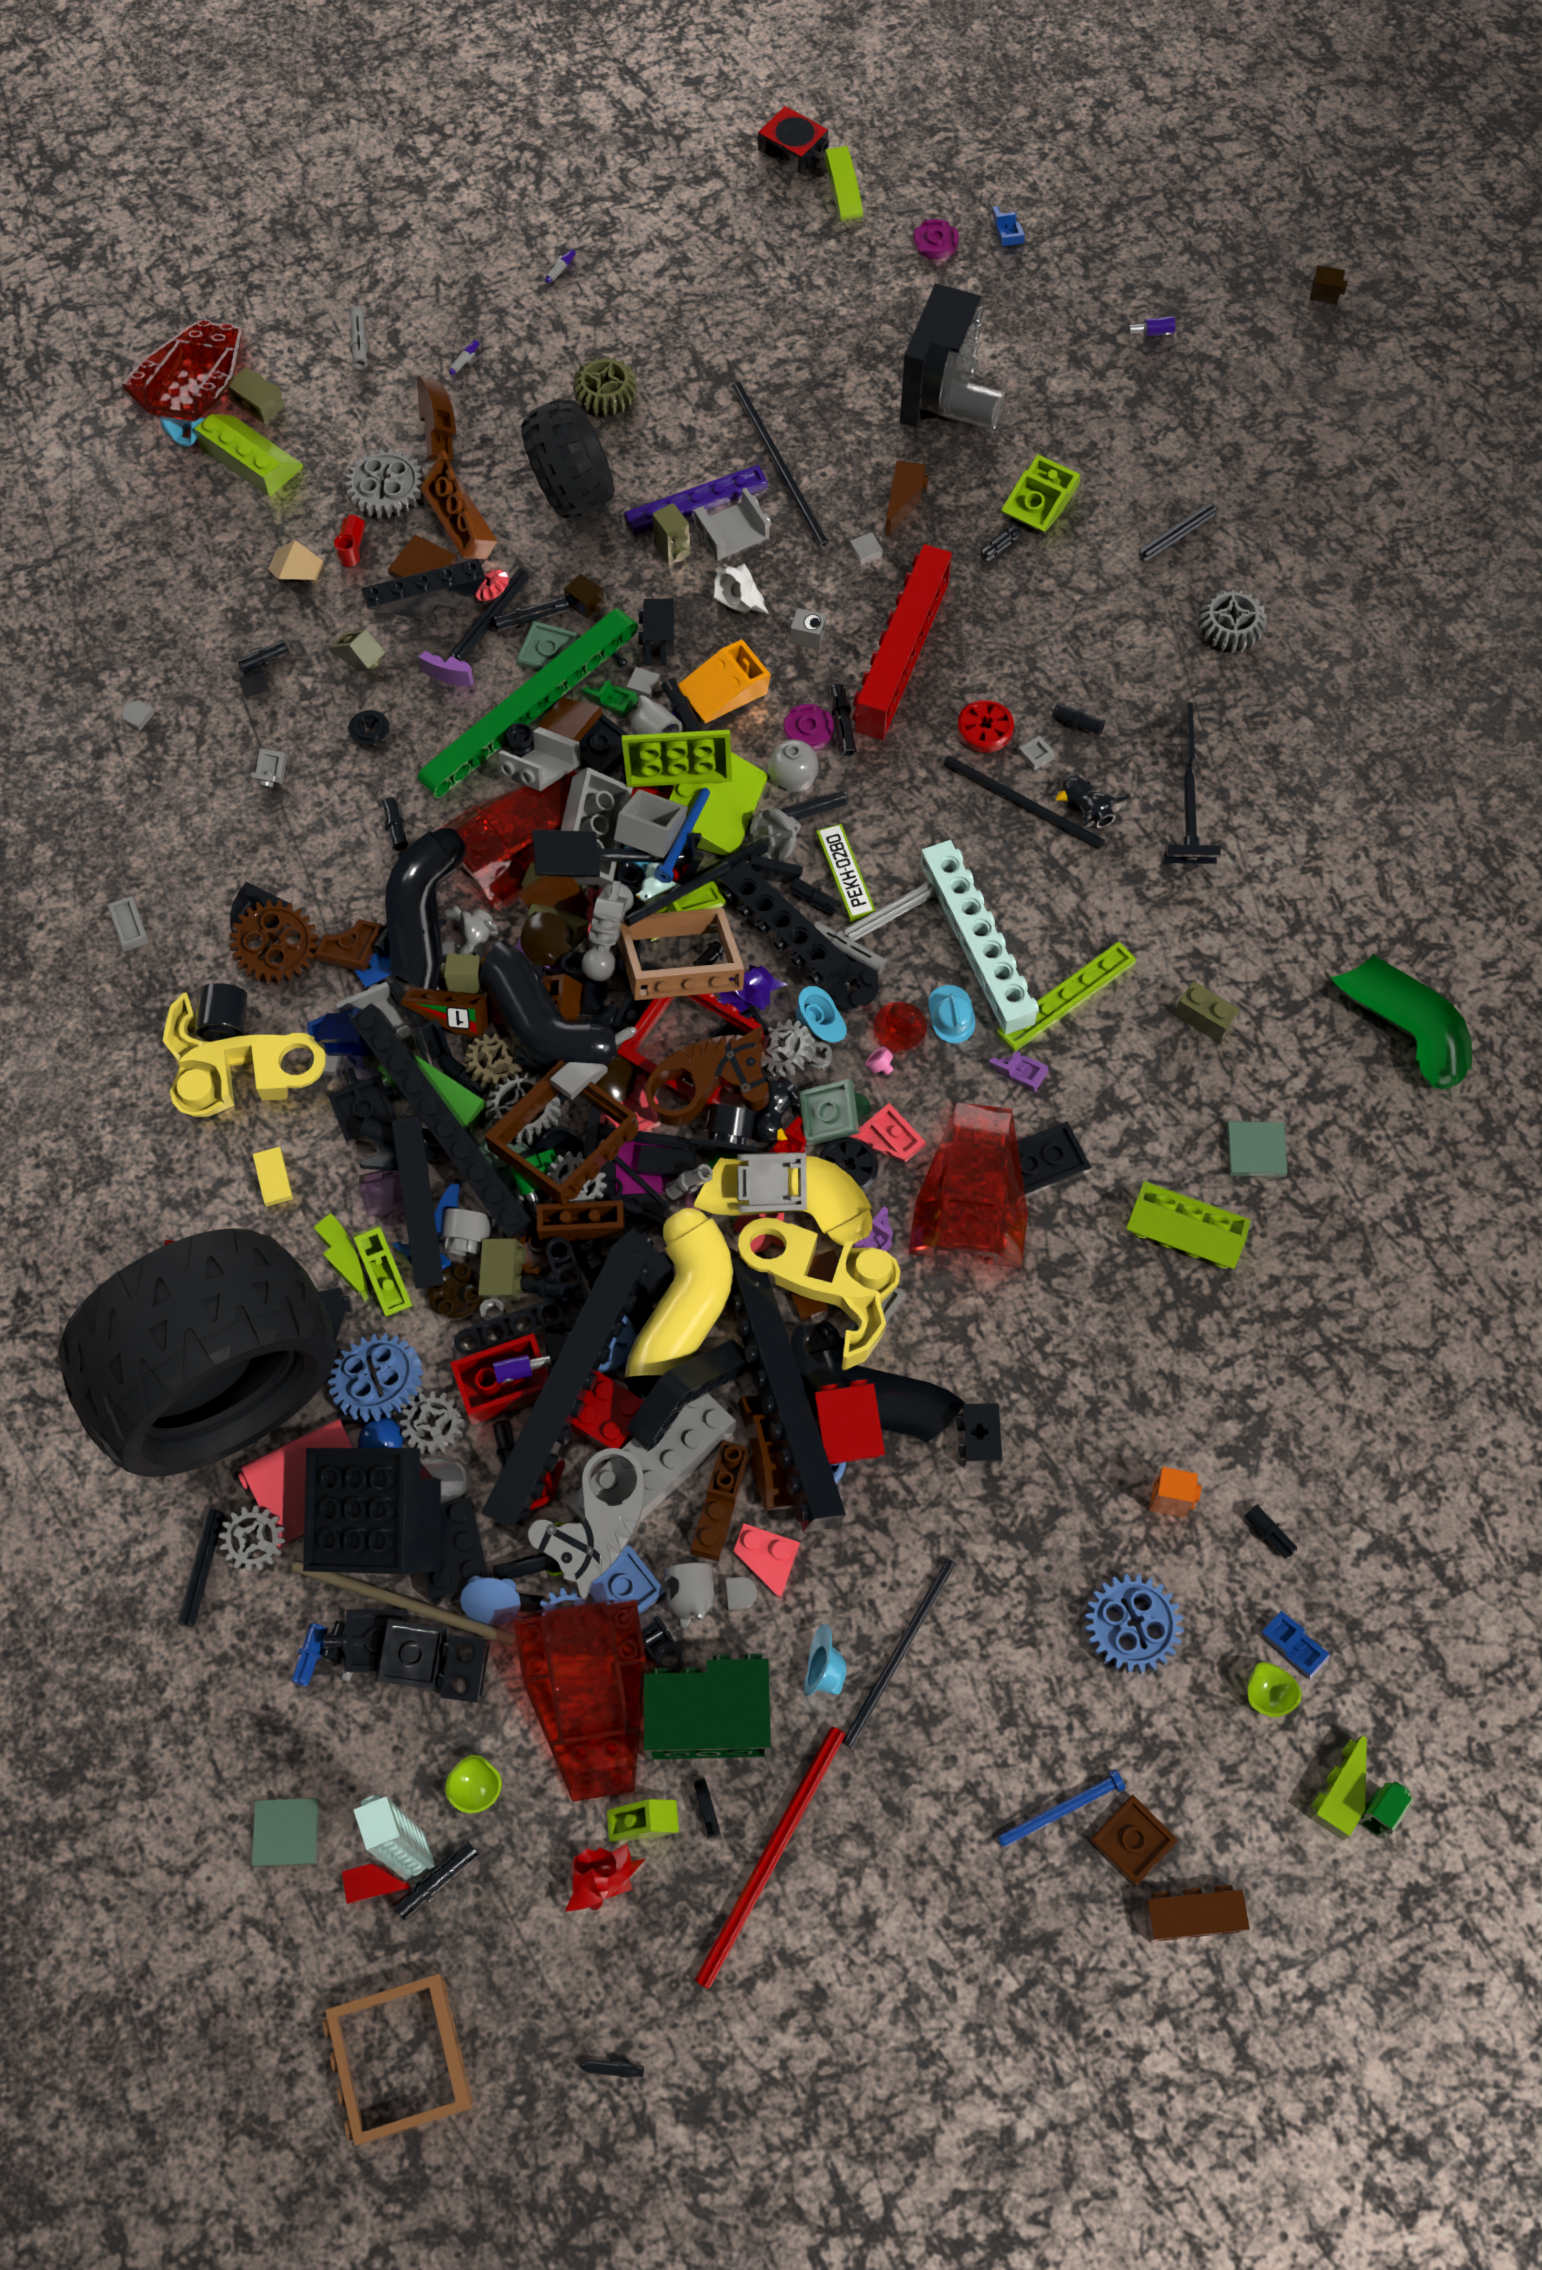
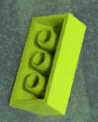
[194,414,303,497]
[1126,1181,1251,1269]

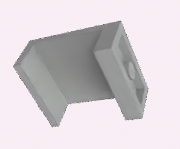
[694,488,771,561]
[498,727,581,791]
[336,982,416,1068]

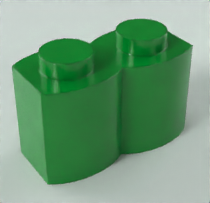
[1358,1782,1413,1838]

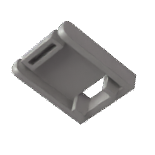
[737,1152,807,1212]

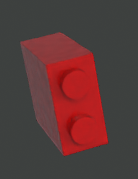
[815,1380,885,1465]

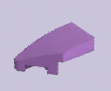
[989,1051,1049,1092]
[852,1206,893,1252]

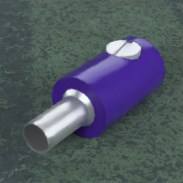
[1128,316,1176,337]
[493,1354,552,1384]

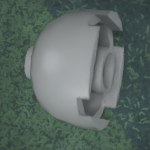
[767,739,819,793]

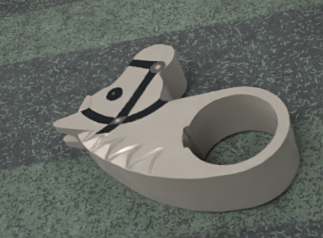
[528,1448,645,1600]

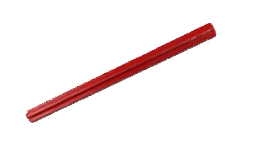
[695,1726,845,1989]

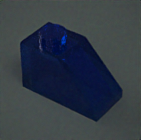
[314,1012,374,1056]

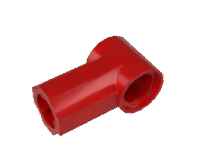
[334,515,366,567]

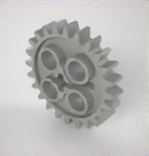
[345,448,425,518]

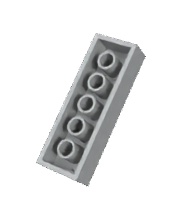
[566,1394,736,1524]

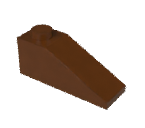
[885,461,929,535]
[542,974,583,1021]

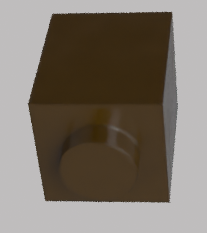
[1309,265,1348,304]
[564,573,605,620]

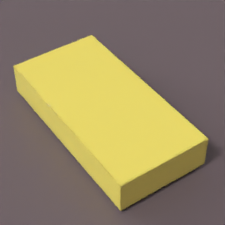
[253,1146,294,1207]

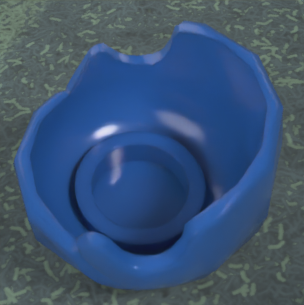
[358,1417,404,1448]

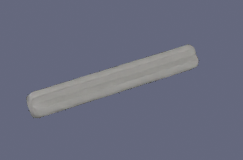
[843,882,936,941]

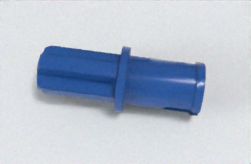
[291,1623,328,1686]

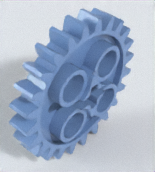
[328,1333,424,1422]
[1084,1574,1184,1675]

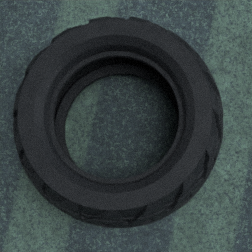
[58,1228,337,1477]

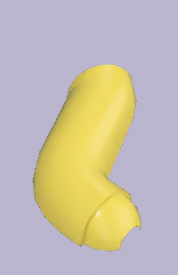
[694,1156,873,1246]
[625,1208,733,1378]

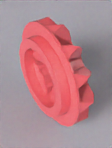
[473,569,509,601]

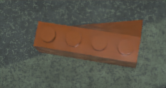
[420,451,498,560]

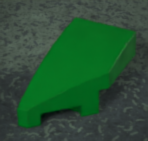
[582,680,638,718]

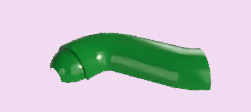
[1325,953,1473,1089]

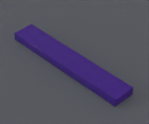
[624,465,768,535]

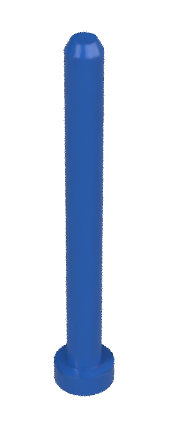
[654,787,710,883]
[998,1769,1126,1847]

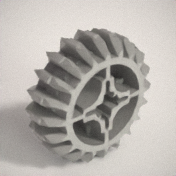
[1198,588,1267,653]
[486,1072,561,1147]

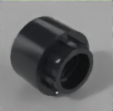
[705,1103,756,1145]

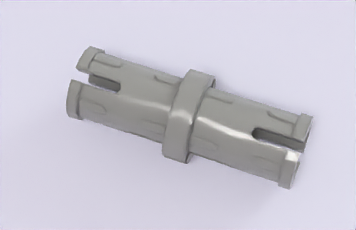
[665,1164,713,1199]

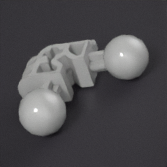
[582,880,633,981]

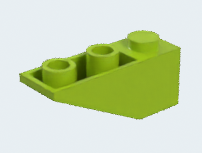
[1310,1735,1367,1840]

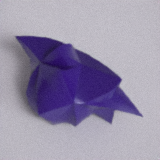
[717,964,788,1014]

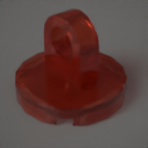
[873,1002,927,1054]

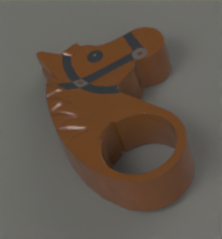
[645,1027,769,1126]

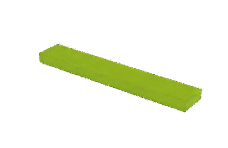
[996,941,1137,1052]

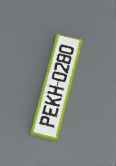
[816,824,875,922]

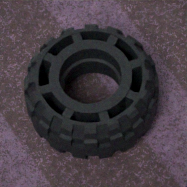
[521,398,615,519]

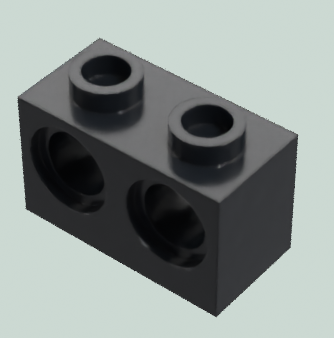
[437,1635,491,1703]

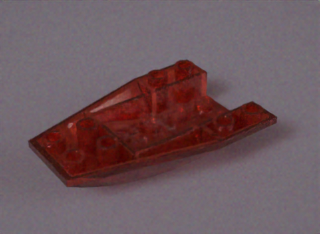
[122,320,243,422]
[439,770,577,908]
[909,1102,1028,1268]
[513,1599,646,1802]

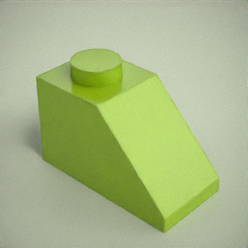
[607,1799,679,1842]

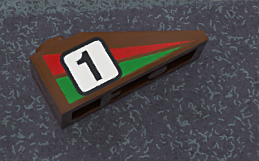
[401,987,490,1037]

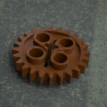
[229,900,318,986]

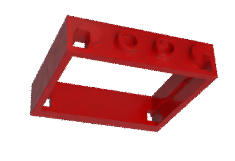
[617,993,765,1114]

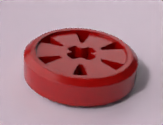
[957,700,1014,753]

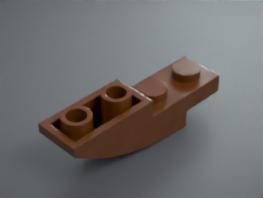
[417,376,456,463]
[738,1396,794,1511]
[690,1440,751,1562]

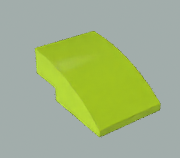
[1001,454,1080,533]

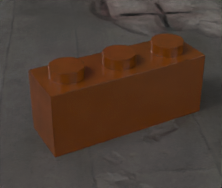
[537,1200,625,1243]
[1143,1885,1250,1942]

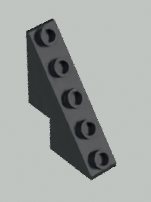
[361,559,486,621]

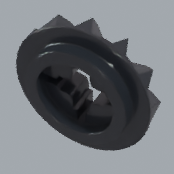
[348,710,390,747]

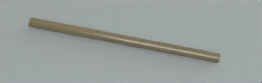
[292,1560,518,1647]

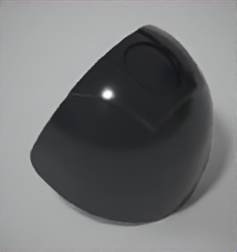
[534,1126,584,1173]

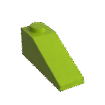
[353,1224,412,1316]

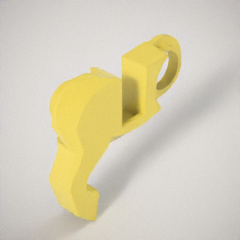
[163,992,326,1117]
[738,1218,900,1370]

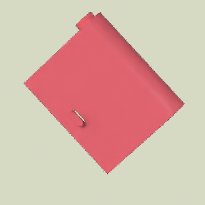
[238,1418,353,1547]

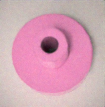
[865,1046,894,1075]

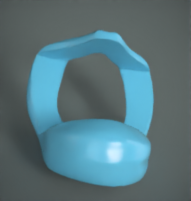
[160,406,206,447]

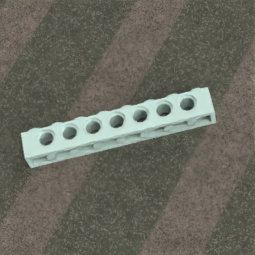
[920,840,1039,1034]
[354,1795,436,1881]

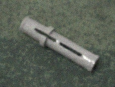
[349,306,369,370]
[814,921,888,974]

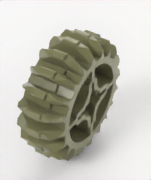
[573,356,638,417]

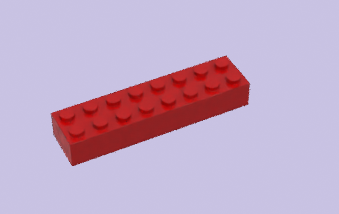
[852,544,952,741]

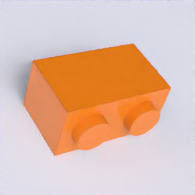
[1149,1467,1202,1518]

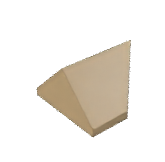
[268,540,324,583]

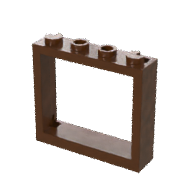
[484,1060,639,1206]

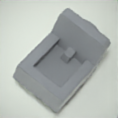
[250,748,288,788]

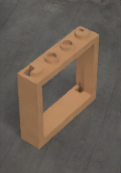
[617,908,745,1000]
[323,1973,475,2146]

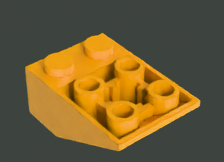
[678,639,771,724]

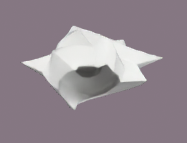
[714,564,769,614]

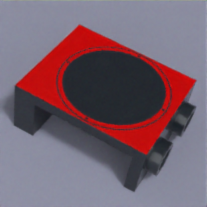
[758,106,829,174]

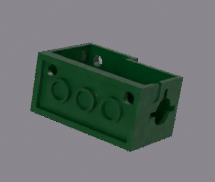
[644,1654,771,1760]

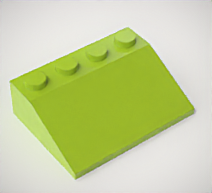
[622,730,732,787]
[669,752,769,856]

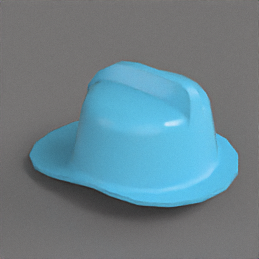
[928,985,975,1043]
[795,986,847,1042]
[804,1624,847,1696]

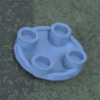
[460,1576,521,1626]

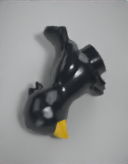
[1056,776,1131,828]
[753,1070,801,1143]

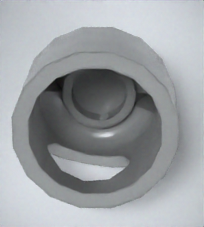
[631,695,682,735]
[663,1563,715,1628]

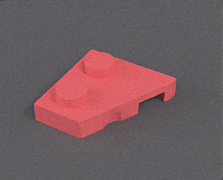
[849,1103,926,1163]
[734,1523,800,1599]

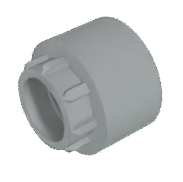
[440,1209,493,1257]

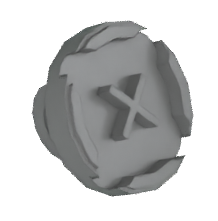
[750,808,801,861]

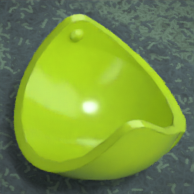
[1247,1662,1302,1717]
[445,1755,502,1813]

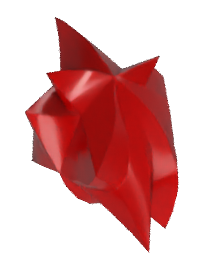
[564,1844,646,1912]

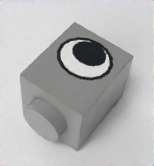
[787,608,827,650]

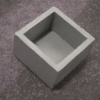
[614,789,688,858]

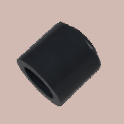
[195,983,247,1042]

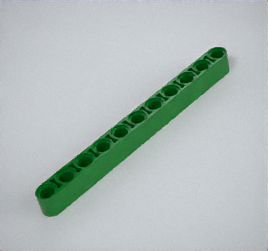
[417,608,638,798]

